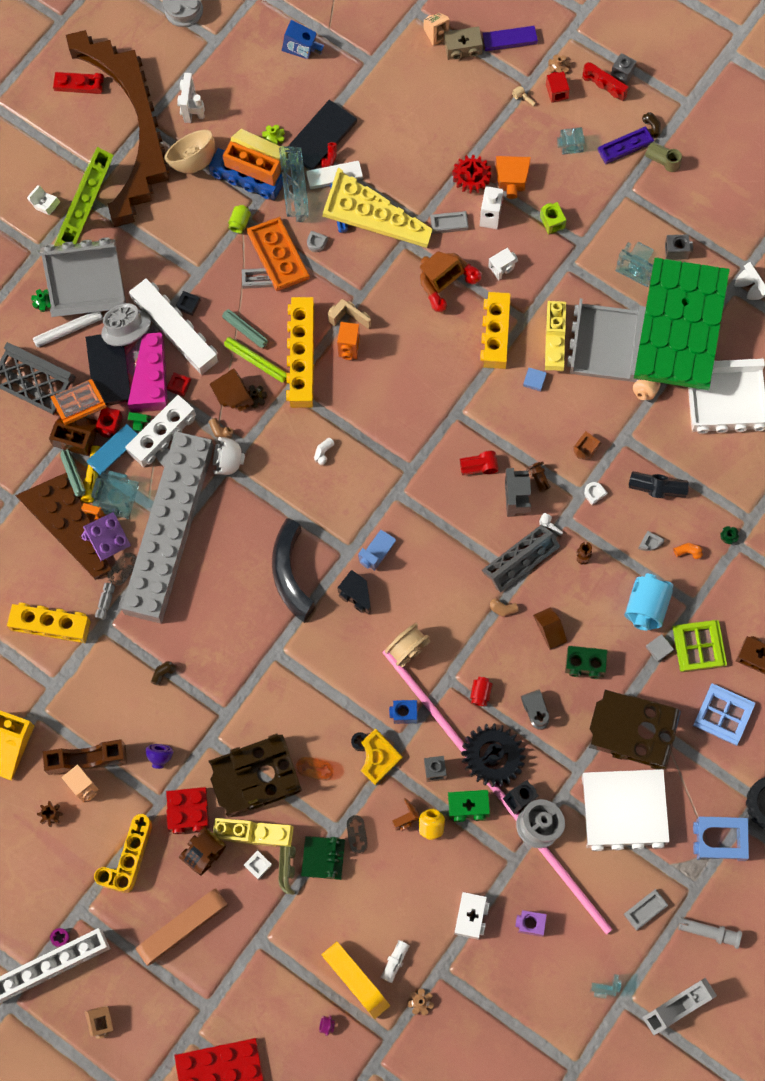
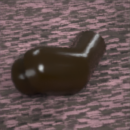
[151,661,177,686]

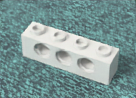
[125,395,196,467]

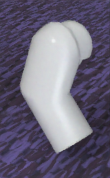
[314,438,334,465]

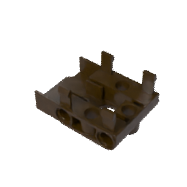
[589,690,681,770]
[208,733,302,818]

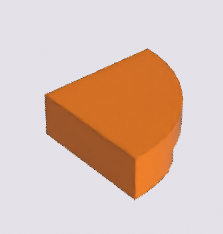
[81,503,106,520]

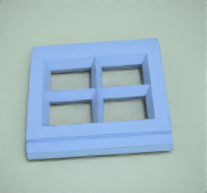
[693,683,755,746]

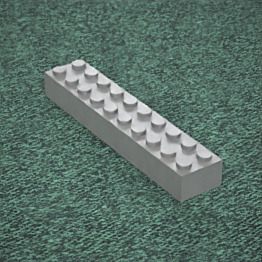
[121,431,214,624]

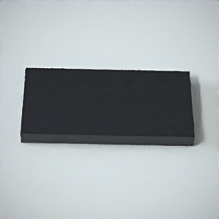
[286,99,357,170]
[85,334,131,405]

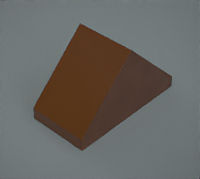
[533,607,567,650]

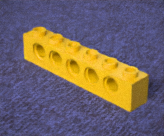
[286,297,314,408]

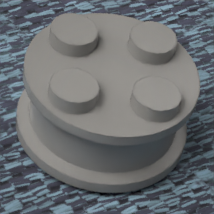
[163,0,203,27]
[516,799,565,849]

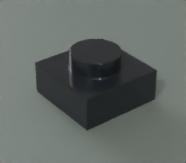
[175,291,201,316]

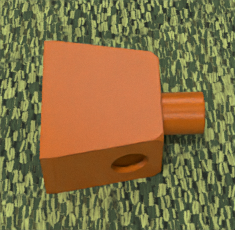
[496,156,531,199]

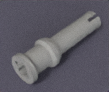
[678,917,742,949]

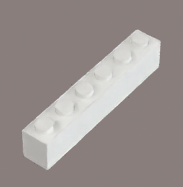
[129,279,218,375]

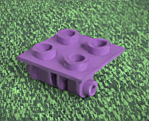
[81,512,131,561]

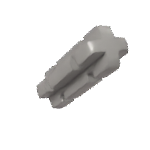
[95,583,115,620]

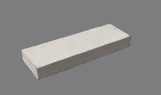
[306,161,363,190]

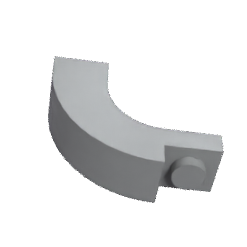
[642,978,717,1035]

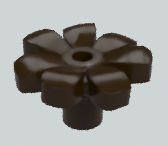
[248,385,268,409]

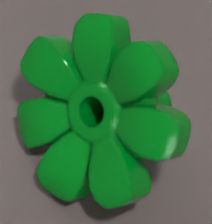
[31,289,51,312]

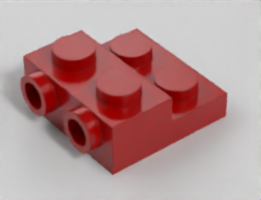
[166,787,209,834]

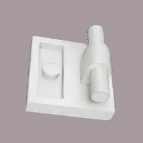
[177,73,205,123]

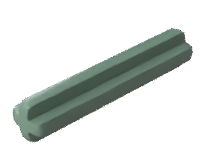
[222,309,268,348]
[60,449,85,497]

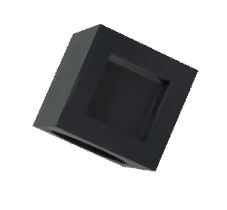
[503,780,539,815]

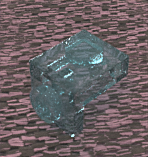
[590,974,622,999]

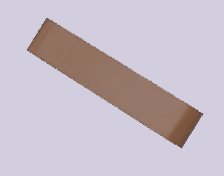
[135,888,228,966]

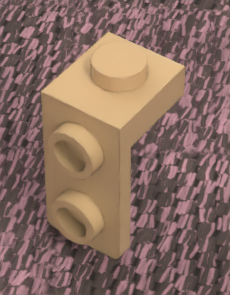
[328,299,371,329]

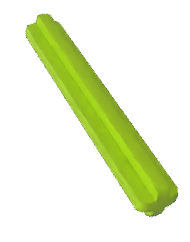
[224,337,287,382]

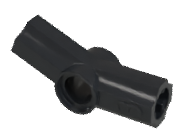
[629,471,689,498]

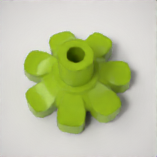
[262,125,285,145]

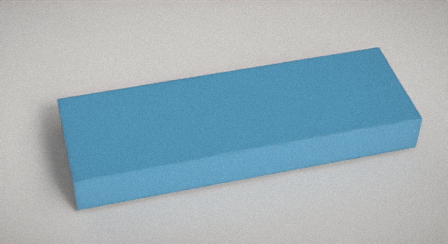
[87,424,138,475]

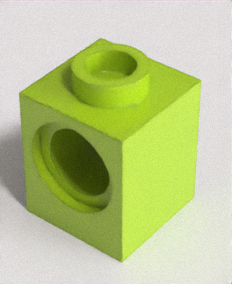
[540,202,566,235]

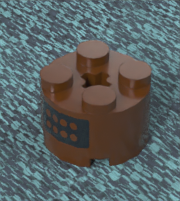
[179,827,226,876]

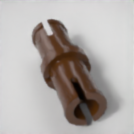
[577,542,592,565]

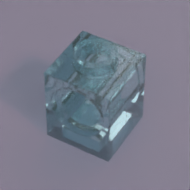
[557,127,585,155]

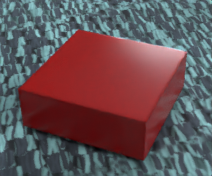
[166,372,191,397]

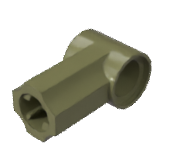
[645,142,682,172]

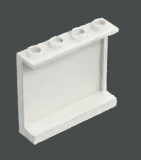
[688,359,765,434]
[582,769,669,851]

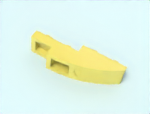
[545,301,566,371]
[213,818,294,847]

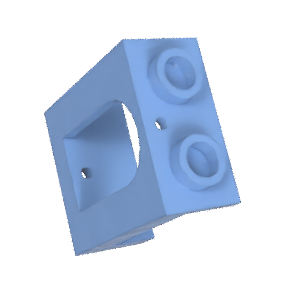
[693,817,749,861]

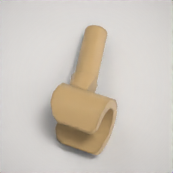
[512,86,536,106]

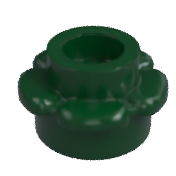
[720,526,739,544]

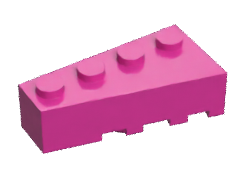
[128,332,168,413]

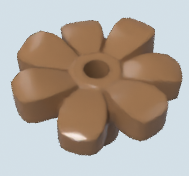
[548,54,571,74]
[408,989,434,1016]

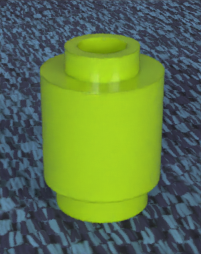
[228,205,251,233]

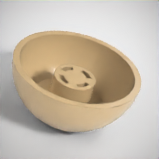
[165,130,215,173]

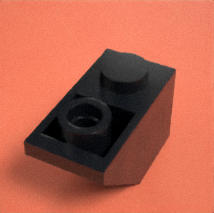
[337,570,371,615]

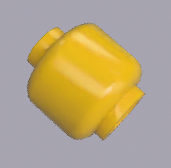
[418,809,445,840]

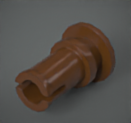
[526,461,551,492]

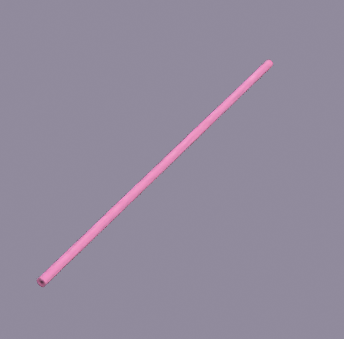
[382,649,613,935]

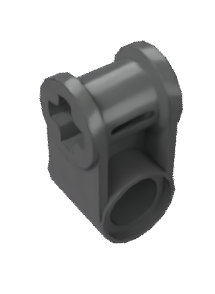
[521,689,549,730]

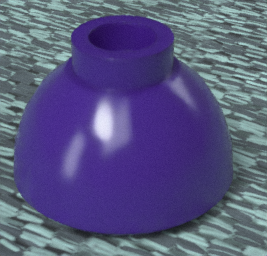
[146,744,173,769]

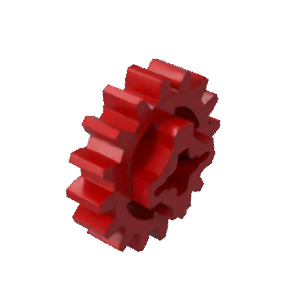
[452,154,492,194]

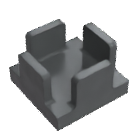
[505,468,531,517]

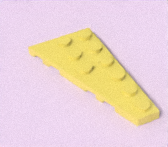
[322,167,433,248]

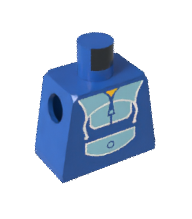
[282,20,324,59]

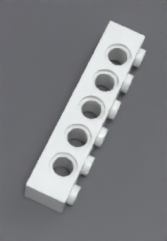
[0,928,110,1003]

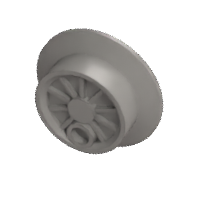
[101,303,151,346]

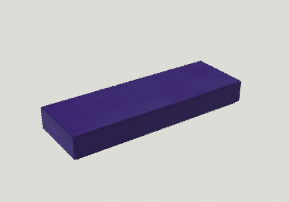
[482,26,538,51]
[597,126,654,165]

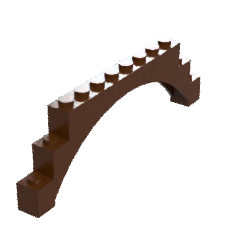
[66,30,171,227]

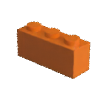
[223,141,282,186]

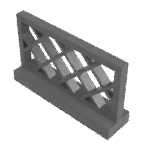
[0,342,76,415]

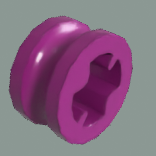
[50,928,70,948]

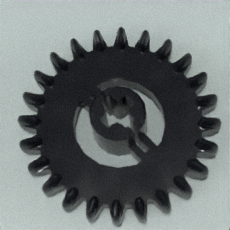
[461,723,526,787]

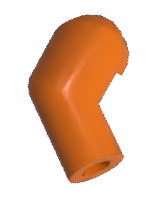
[673,543,703,559]

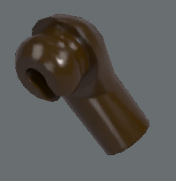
[642,112,661,138]

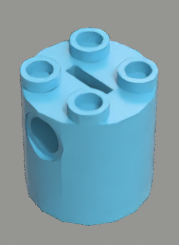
[624,573,674,631]

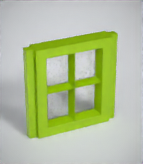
[672,620,727,672]

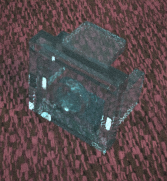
[615,242,659,288]
[92,471,139,519]

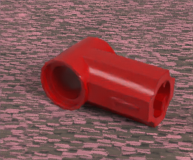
[460,451,499,476]

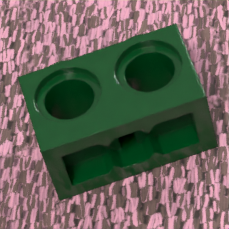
[565,646,607,679]

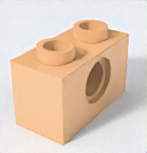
[62,764,99,802]

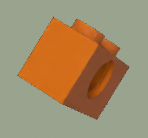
[337,322,360,360]

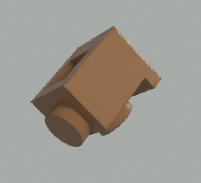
[84,1006,113,1039]

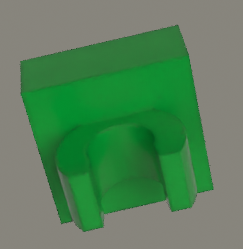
[128,412,151,431]

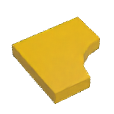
[360,729,403,785]

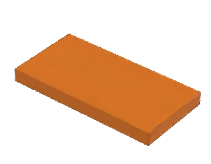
[247,217,310,292]

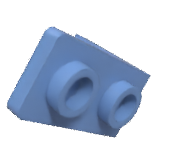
[358,530,396,571]

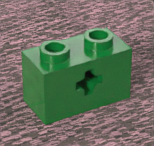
[448,790,490,822]

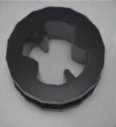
[351,732,367,751]

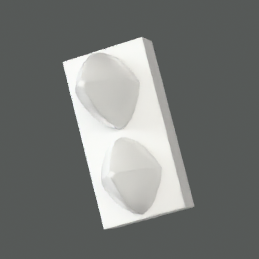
[734,262,765,300]

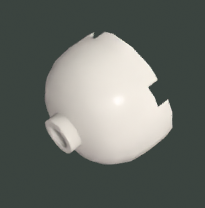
[213,437,245,475]

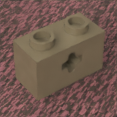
[444,27,483,60]

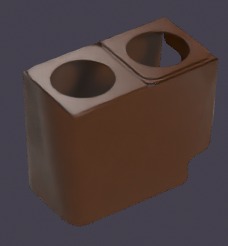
[209,368,254,412]

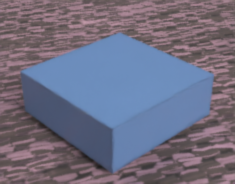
[523,368,546,391]

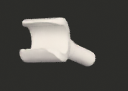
[539,513,563,536]

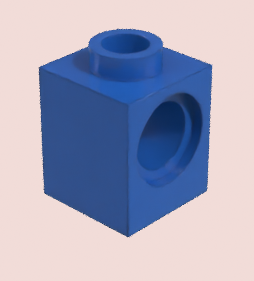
[389,700,417,724]

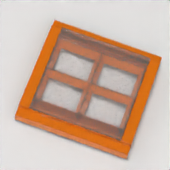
[51,379,106,425]

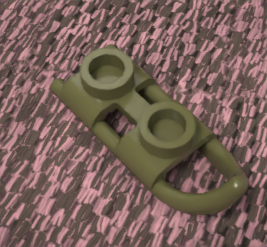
[278,845,296,895]

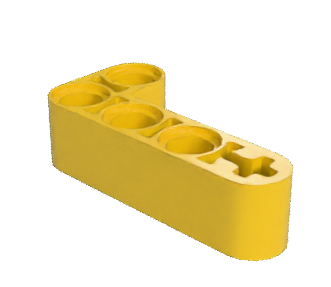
[94,814,152,893]
[321,941,390,1019]

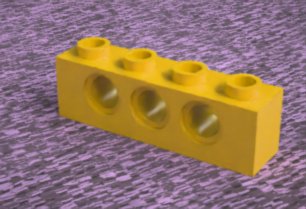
[480,292,510,369]
[7,603,91,644]

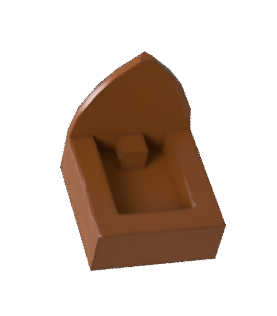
[573,431,602,460]
[392,798,420,831]

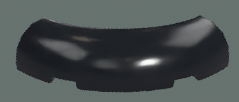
[272,518,315,623]

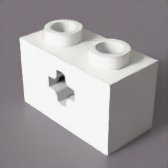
[454,892,490,939]

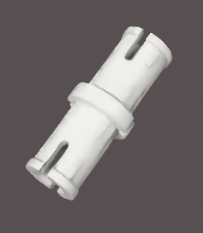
[380,940,410,983]

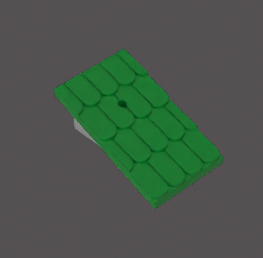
[634,258,730,390]

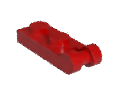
[582,62,628,101]
[53,72,104,94]

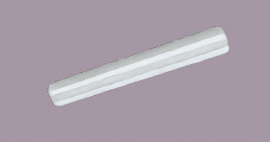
[33,311,103,347]

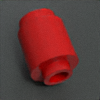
[470,677,493,707]

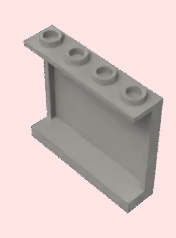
[39,237,126,317]
[567,298,646,382]

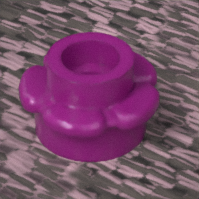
[319,1015,335,1036]

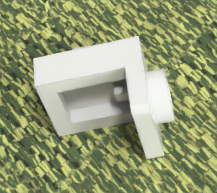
[27,185,60,215]

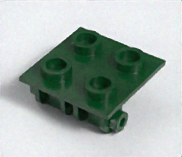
[301,836,345,880]

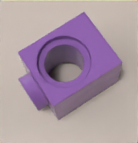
[515,910,547,937]

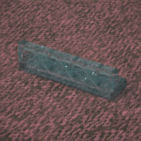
[279,146,309,222]

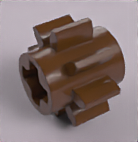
[37,801,63,827]

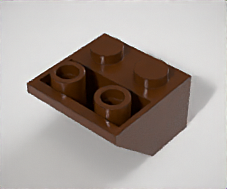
[49,412,98,456]

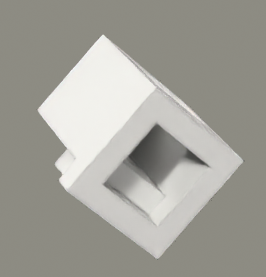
[488,248,518,280]

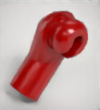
[321,142,337,168]

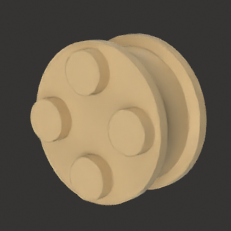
[385,623,431,668]

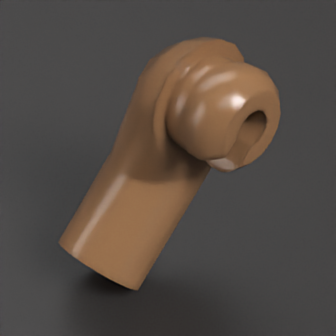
[209,418,233,438]
[490,598,519,617]

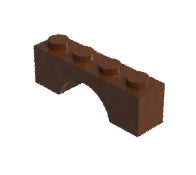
[42,739,127,775]

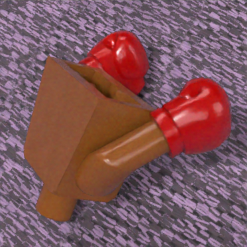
[420,251,482,312]

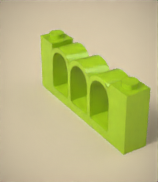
[54,147,114,246]

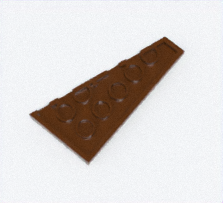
[15,473,112,580]

